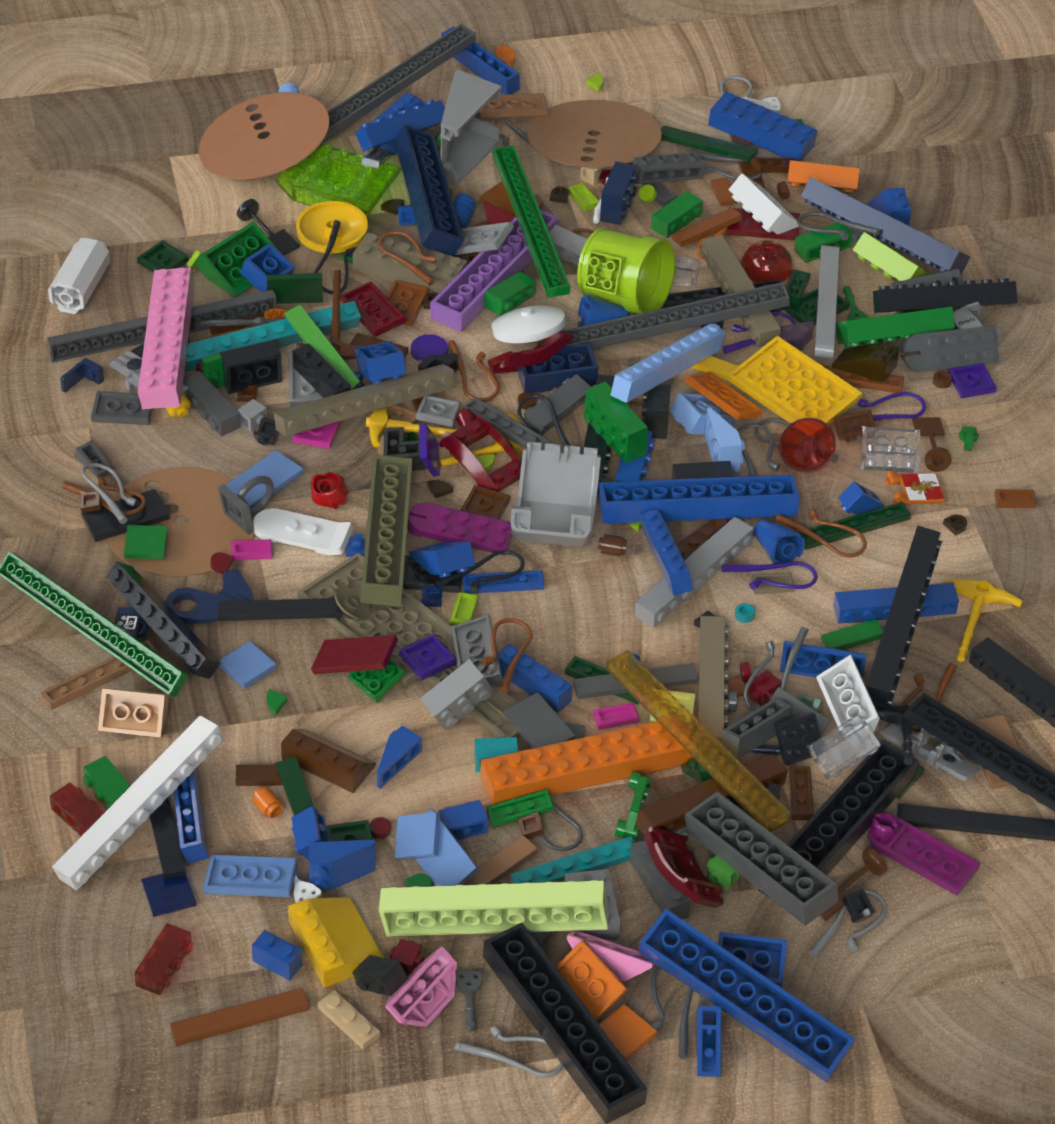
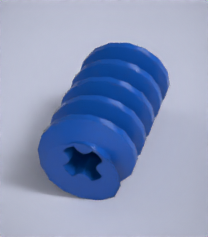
[453,193,476,229]

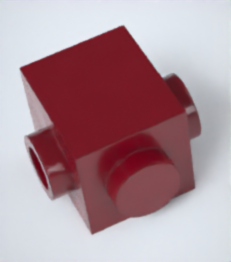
[748,670,782,706]
[390,939,424,976]

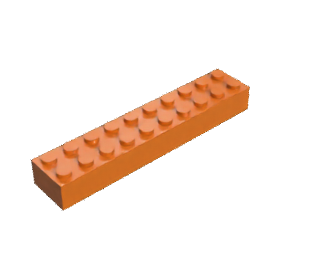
[480,716,697,805]

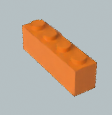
[787,160,860,194]

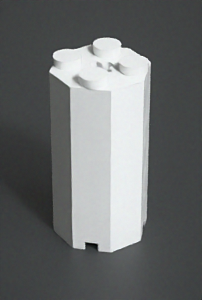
[48,238,110,314]

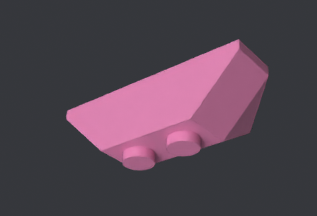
[567,930,655,981]
[385,946,457,1027]

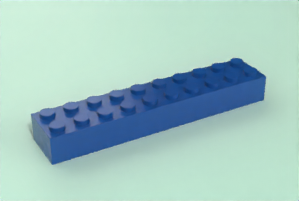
[598,475,799,524]
[639,908,855,1083]

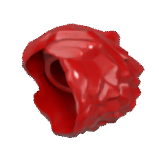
[310,472,349,509]

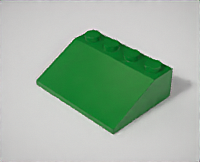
[195,221,279,298]

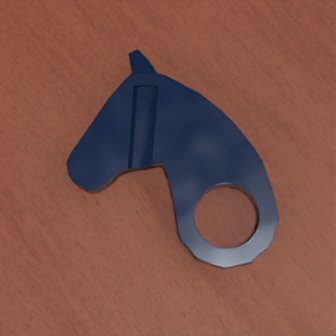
[165,570,254,624]

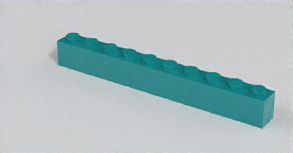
[184,301,361,372]

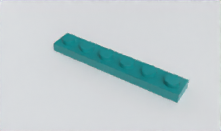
[511,836,635,884]

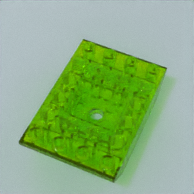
[275,144,402,214]

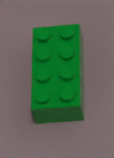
[584,381,648,463]

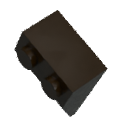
[832,342,899,382]

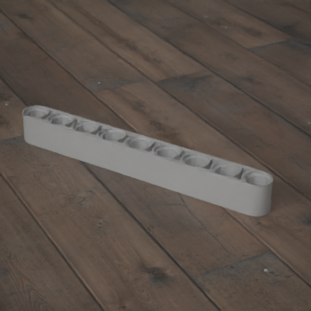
[814,245,839,359]

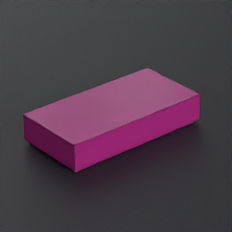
[231,539,272,560]
[593,703,639,730]

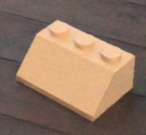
[98,688,169,737]

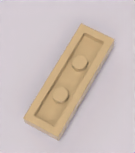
[318,990,380,1050]

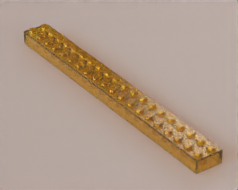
[606,650,791,832]

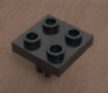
[774,712,825,766]

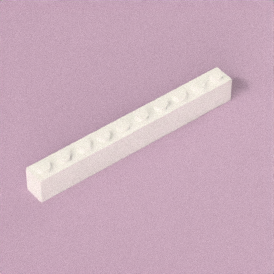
[52,716,224,890]

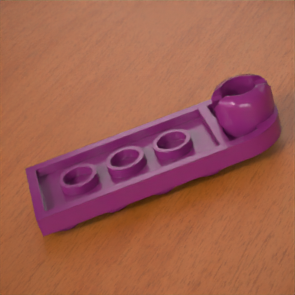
[407,503,511,556]
[868,812,981,896]

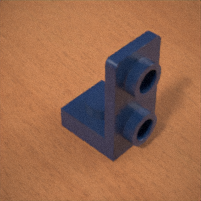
[60,357,104,393]

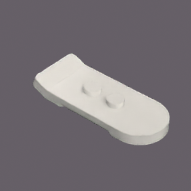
[253,508,354,555]

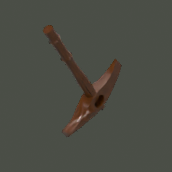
[296,270,371,360]

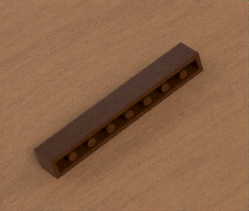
[636,754,788,834]

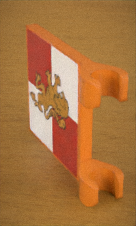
[885,471,945,505]

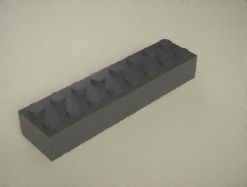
[685,791,839,926]

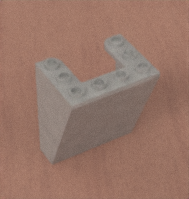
[441,69,502,186]

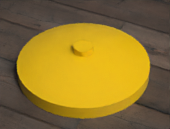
[296,201,368,254]

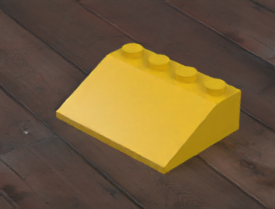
[288,897,384,988]

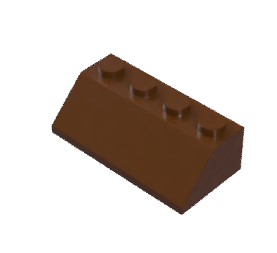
[281,729,376,793]

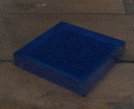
[141,873,196,917]

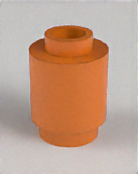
[252,787,283,819]

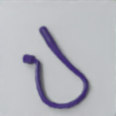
[722,312,797,354]
[858,392,926,421]
[721,562,818,590]

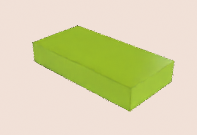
[567,182,599,212]
[450,592,479,626]

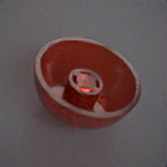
[740,240,793,282]
[779,418,836,473]

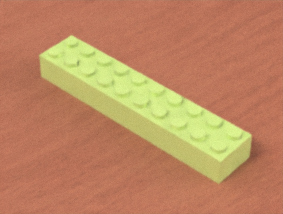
[379,880,609,937]

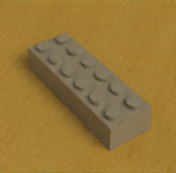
[353,232,467,294]

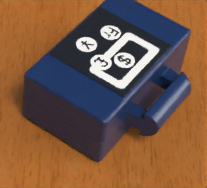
[114,607,148,639]

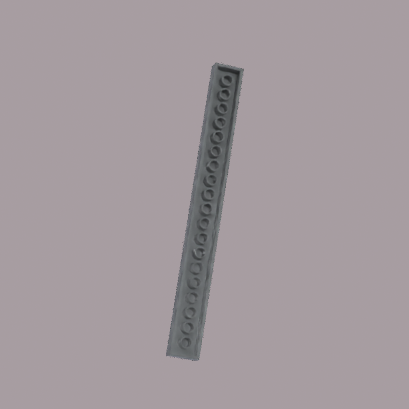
[321,24,476,144]
[559,282,790,349]
[47,290,277,363]

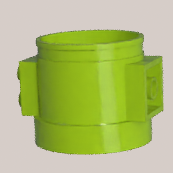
[577,228,676,314]

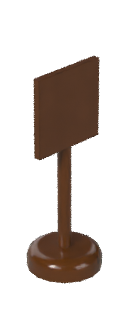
[912,417,952,472]
[820,848,888,921]

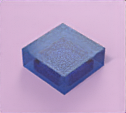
[421,586,442,607]

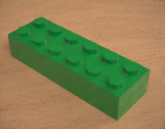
[836,307,955,347]

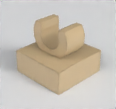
[580,161,602,186]

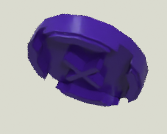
[411,334,448,362]

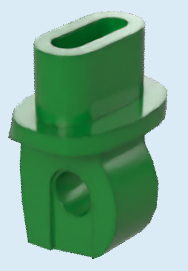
[959,426,979,451]

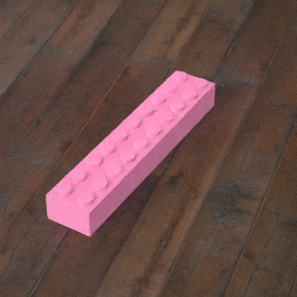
[138,267,195,409]

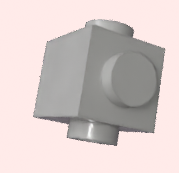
[237,399,267,433]

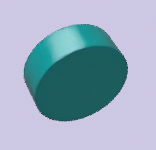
[735,603,755,623]

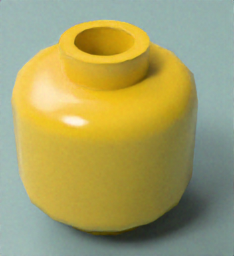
[165,392,191,418]

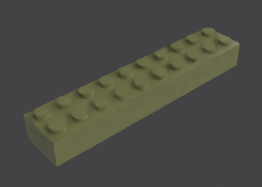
[360,455,412,607]

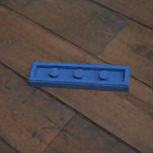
[462,570,544,594]

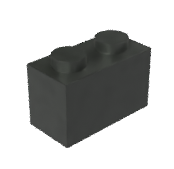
[352,955,408,996]

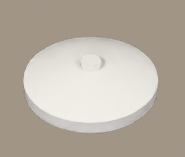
[491,305,566,343]

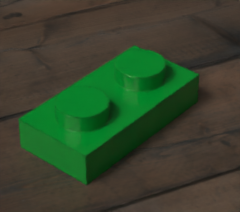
[201,353,224,388]

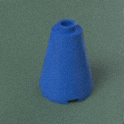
[578,294,630,327]
[753,519,805,568]

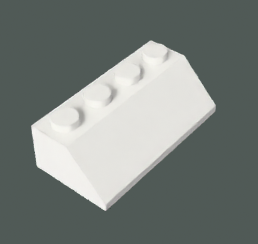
[728,173,799,234]
[816,655,880,749]

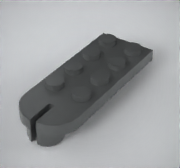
[900,325,999,371]

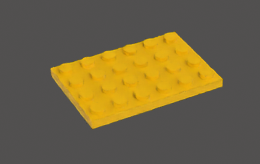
[727,336,862,438]

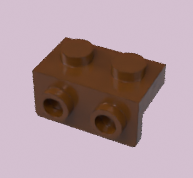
[833,410,880,442]

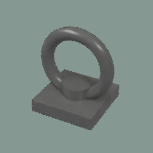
[218,476,274,535]

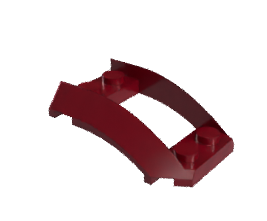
[487,333,572,374]
[439,414,522,492]
[644,826,723,908]

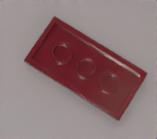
[727,207,800,240]
[340,281,407,337]
[311,635,398,674]

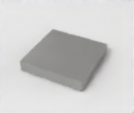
[416,395,461,427]

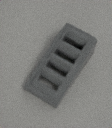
[75,441,114,478]

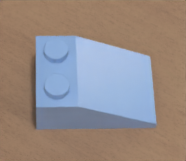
[669,393,739,435]
[704,407,745,473]

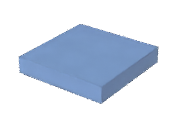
[219,641,276,689]
[395,812,440,860]

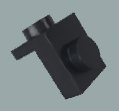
[253,417,279,446]

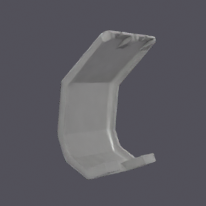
[511,442,601,547]

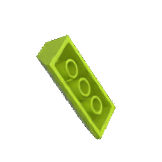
[853,232,931,282]

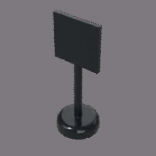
[236,199,300,256]

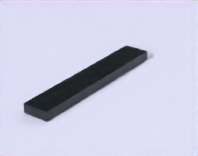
[218,598,341,621]
[149,797,186,880]

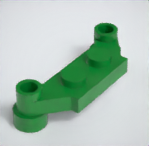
[614,771,652,839]

